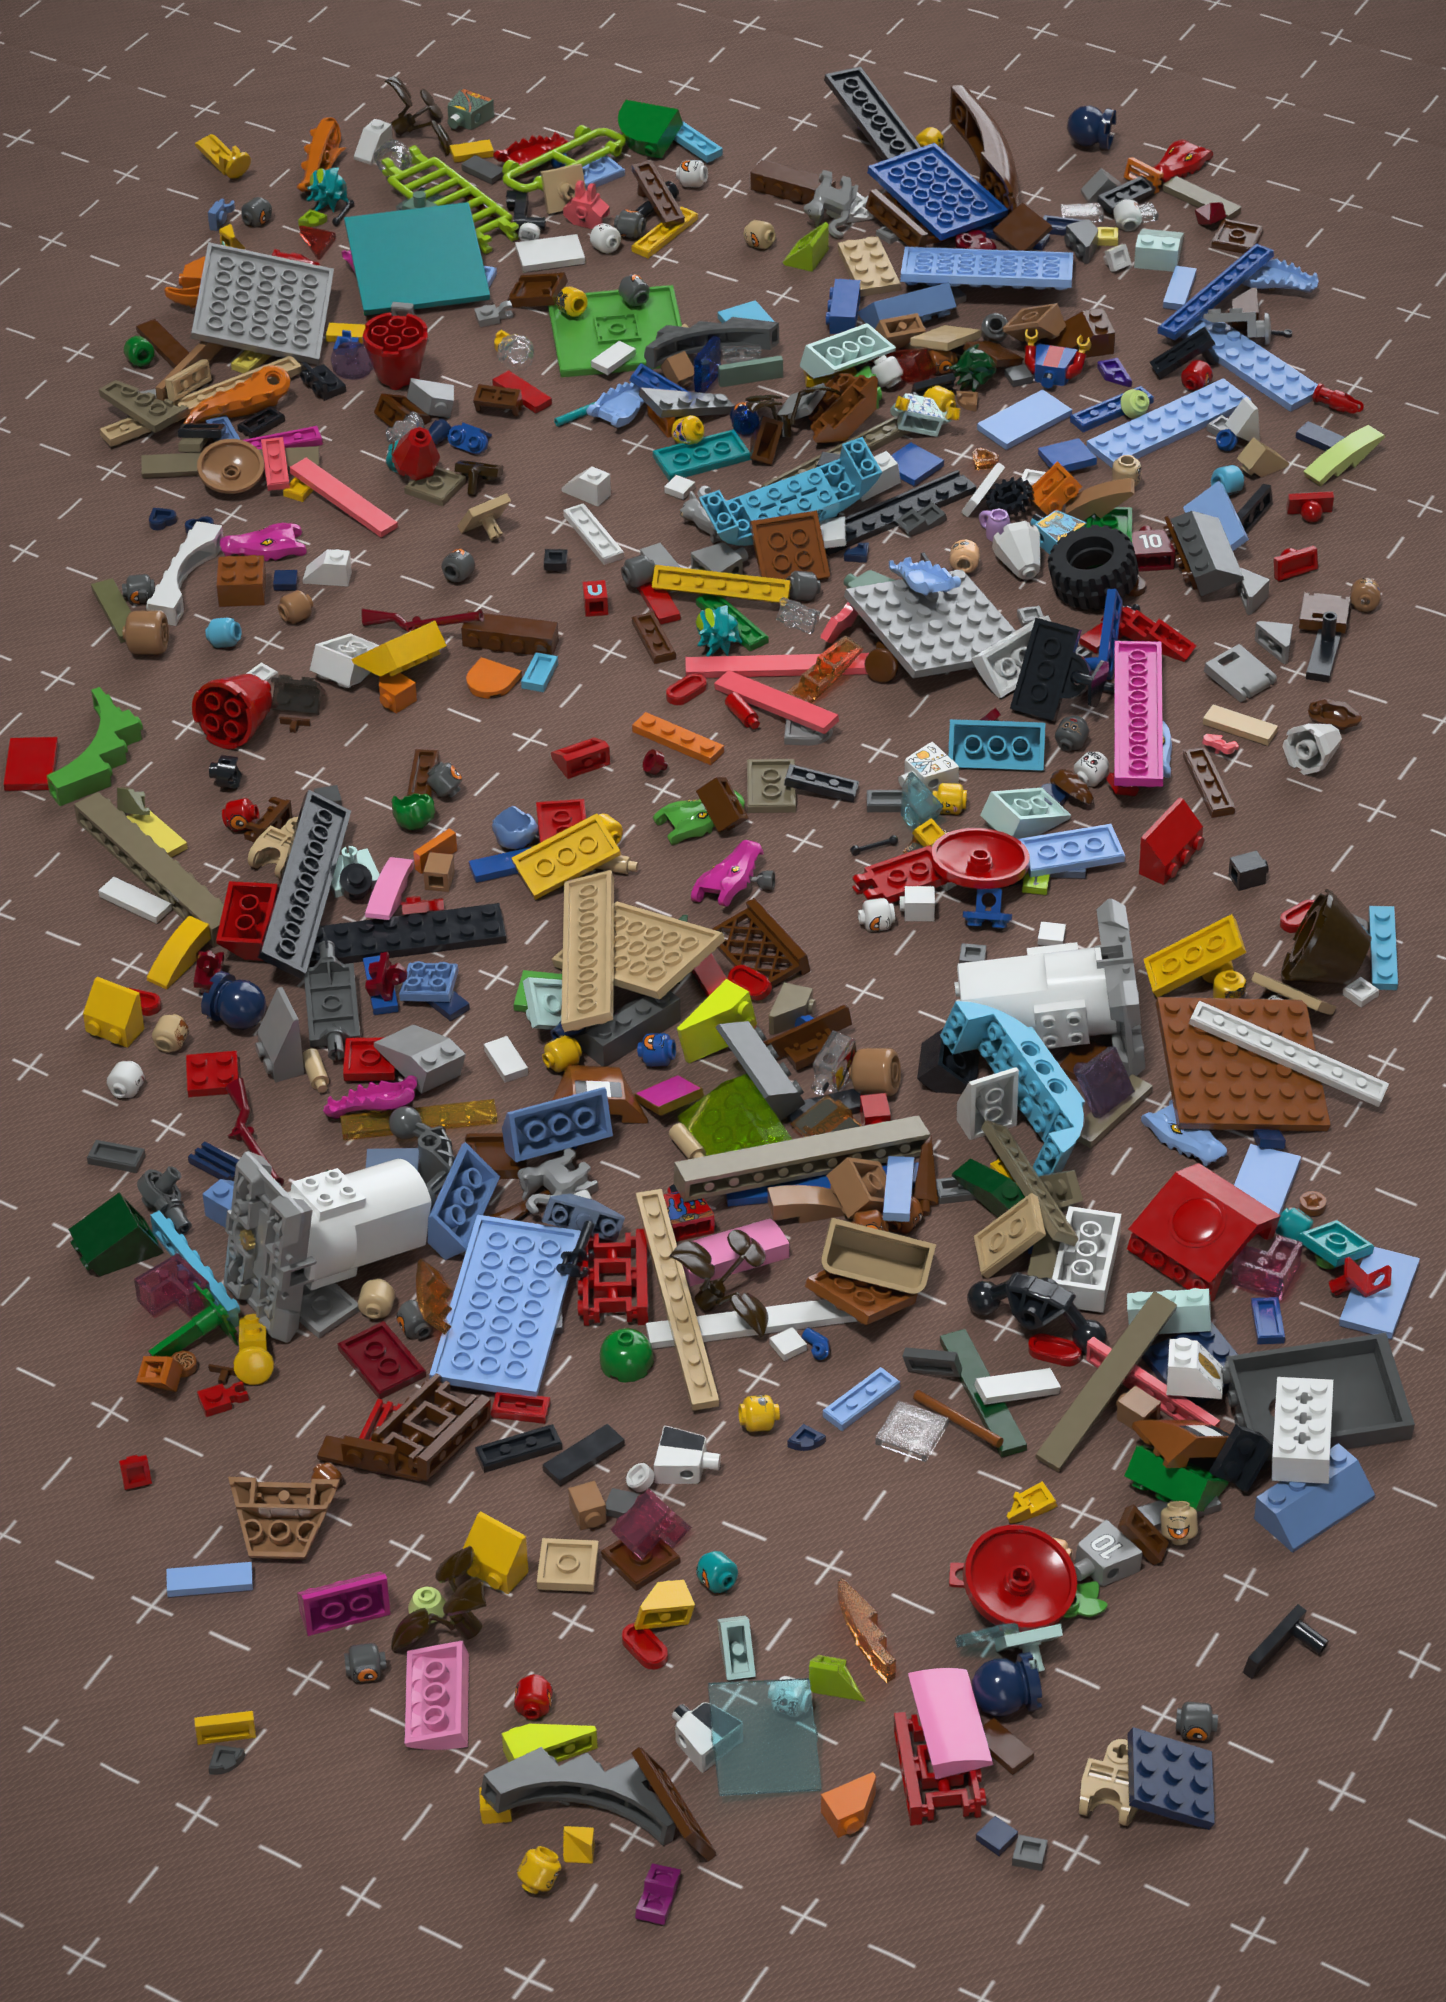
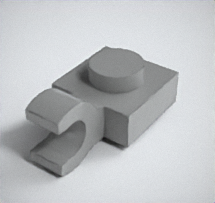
[474,301,513,327]

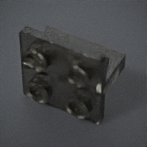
[271,674,326,715]

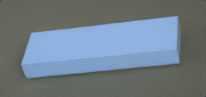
[1163,266,1197,310]
[823,1367,900,1431]
[167,1562,253,1597]

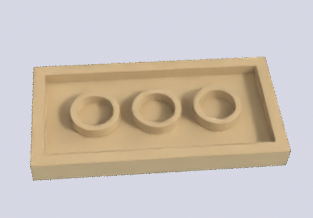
[838,237,901,297]

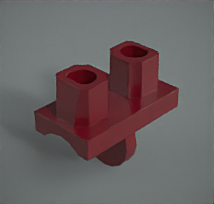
[193,950,224,995]
[365,952,408,1001]

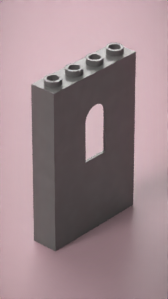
[1221,1333,1415,1461]

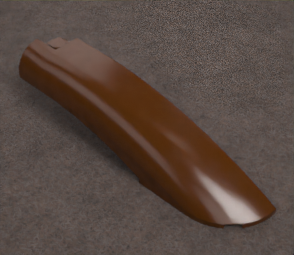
[949,85,1020,218]

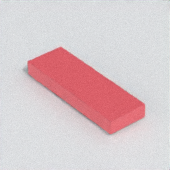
[261,437,290,491]

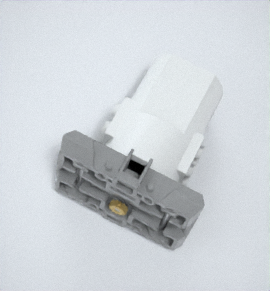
[954,899,1145,1078]
[223,1151,431,1343]

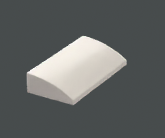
[971,615,1051,698]

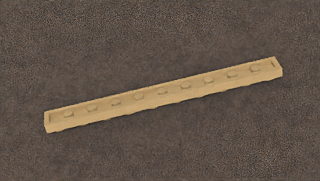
[100,356,301,447]
[636,1189,719,1411]

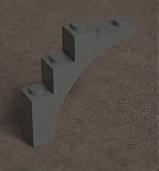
[644,317,780,368]
[481,1747,676,1846]

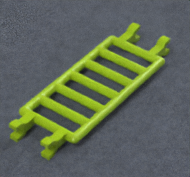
[381,145,519,254]

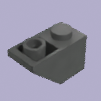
[1064,219,1098,264]

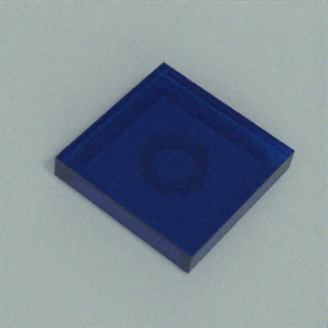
[694,336,721,393]

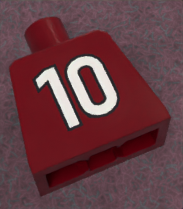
[1132,526,1175,572]

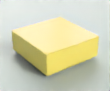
[1097,227,1118,246]

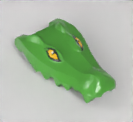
[653,790,745,845]

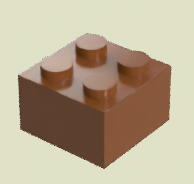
[216,555,266,607]

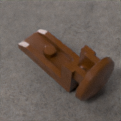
[865,640,899,682]

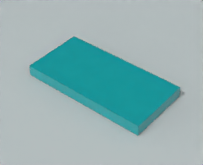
[653,429,751,482]

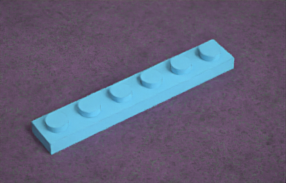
[150,1210,241,1327]

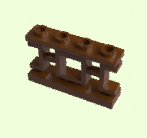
[371,1373,491,1481]

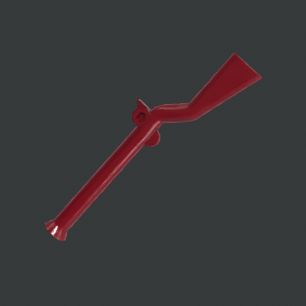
[362,609,484,632]
[225,1078,284,1186]

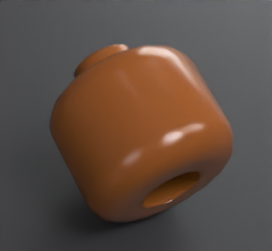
[311,1462,343,1484]

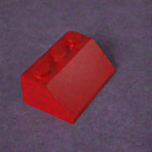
[1139,797,1204,885]
[216,881,278,961]

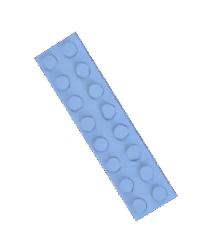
[1180,313,1318,412]
[1086,378,1251,468]

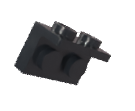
[300,362,347,401]
[1209,1424,1273,1492]

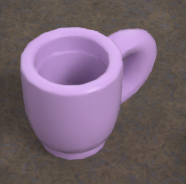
[979,509,1011,542]

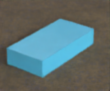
[521,653,558,692]

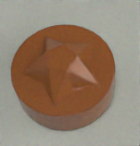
[1299,1191,1326,1216]

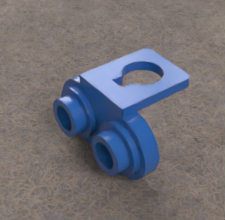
[448,423,492,454]
[963,888,1012,928]

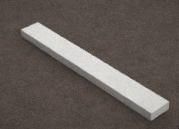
[1189,1001,1389,1107]
[646,1299,857,1349]

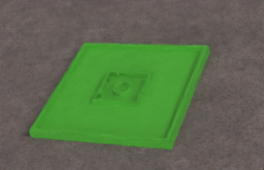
[548,285,688,378]

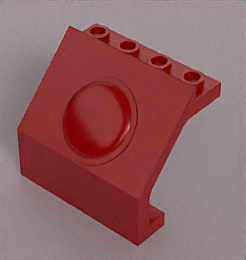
[1127,1163,1281,1302]

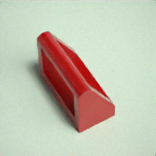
[551,737,610,779]

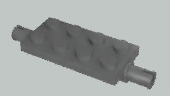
[304,940,360,1060]

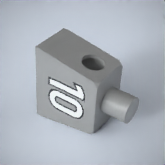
[1074,1520,1142,1586]

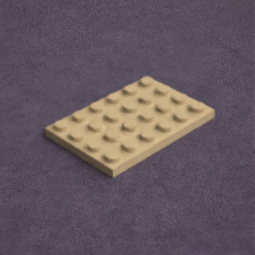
[552,902,725,999]

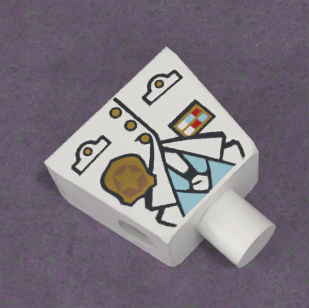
[898,742,959,795]

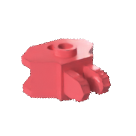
[563,180,610,229]

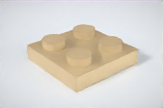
[537,1538,599,1592]

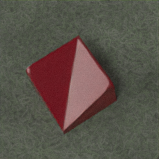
[1195,202,1227,225]

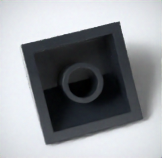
[917,1029,979,1094]

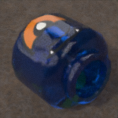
[730,402,760,435]

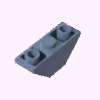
[541,1194,625,1242]

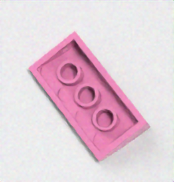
[405,1641,469,1750]

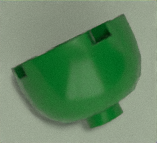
[599,1328,654,1383]

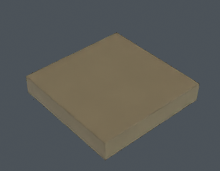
[404,466,466,507]

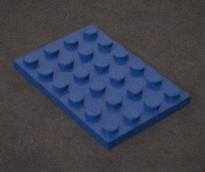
[867,143,1008,241]

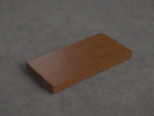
[631,1747,717,1862]

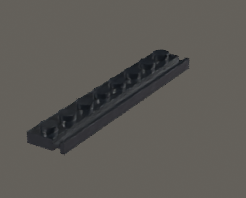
[825,470,976,555]

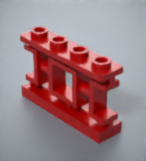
[578,1229,648,1326]
[894,1712,986,1826]

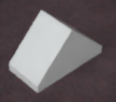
[1225,397,1260,441]

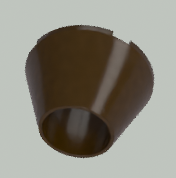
[1281,889,1372,985]

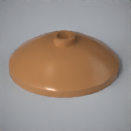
[197,439,264,494]

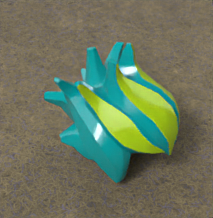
[307,168,349,212]
[696,605,742,657]

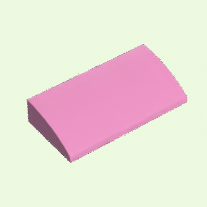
[677,1219,789,1287]
[908,1668,993,1779]

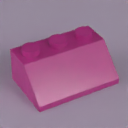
[297,1571,391,1636]

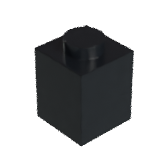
[1228,850,1269,891]

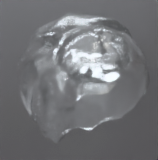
[374,139,412,177]
[497,333,535,371]
[385,411,425,444]

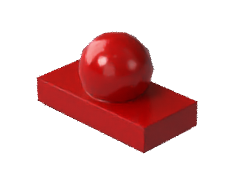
[1286,491,1334,522]
[1273,546,1318,581]

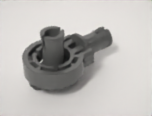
[137,1166,192,1234]

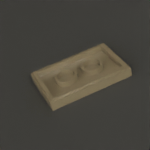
[747,759,796,813]

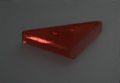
[299,225,336,260]

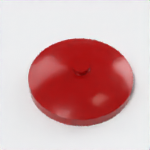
[931,828,1030,889]
[963,1525,1077,1632]

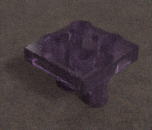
[1074,1047,1135,1118]

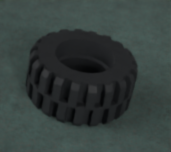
[1048,525,1139,610]

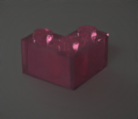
[1231,1235,1303,1300]
[134,1253,211,1317]
[610,1489,692,1559]

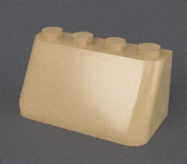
[821,1218,936,1294]

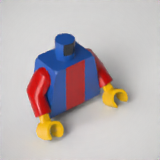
[1025,329,1091,388]

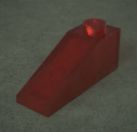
[869,348,937,382]

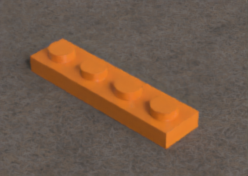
[632,712,724,765]

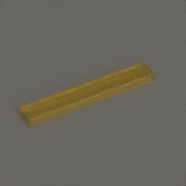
[340,1099,497,1140]

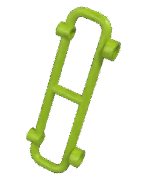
[502,125,626,192]

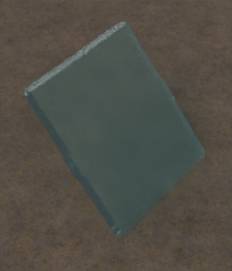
[708,1678,821,1796]

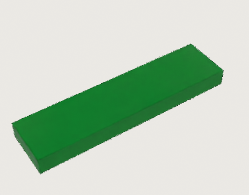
[696,595,769,652]

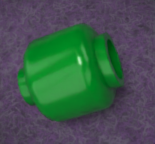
[124,336,155,367]

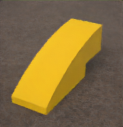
[147,916,211,989]

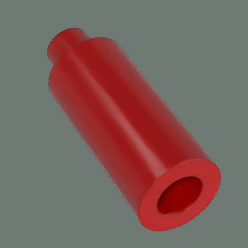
[725,692,760,729]

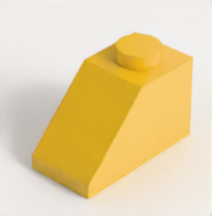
[634,1580,695,1630]

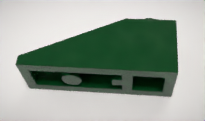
[952,1158,1025,1217]

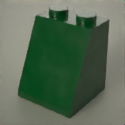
[68,1192,164,1277]

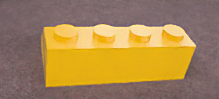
[351,621,447,677]

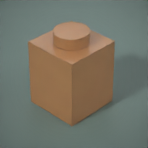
[661,351,697,388]
[424,852,455,892]
[1116,1386,1161,1430]
[568,1481,607,1531]

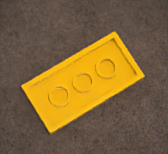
[511,813,621,900]
[1143,914,1246,997]

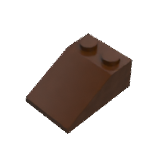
[1041,308,1115,358]

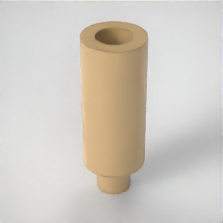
[595,855,639,874]
[302,1049,329,1093]
[669,1123,706,1159]

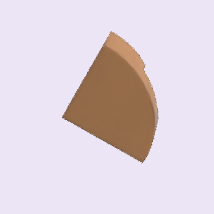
[956,391,978,412]

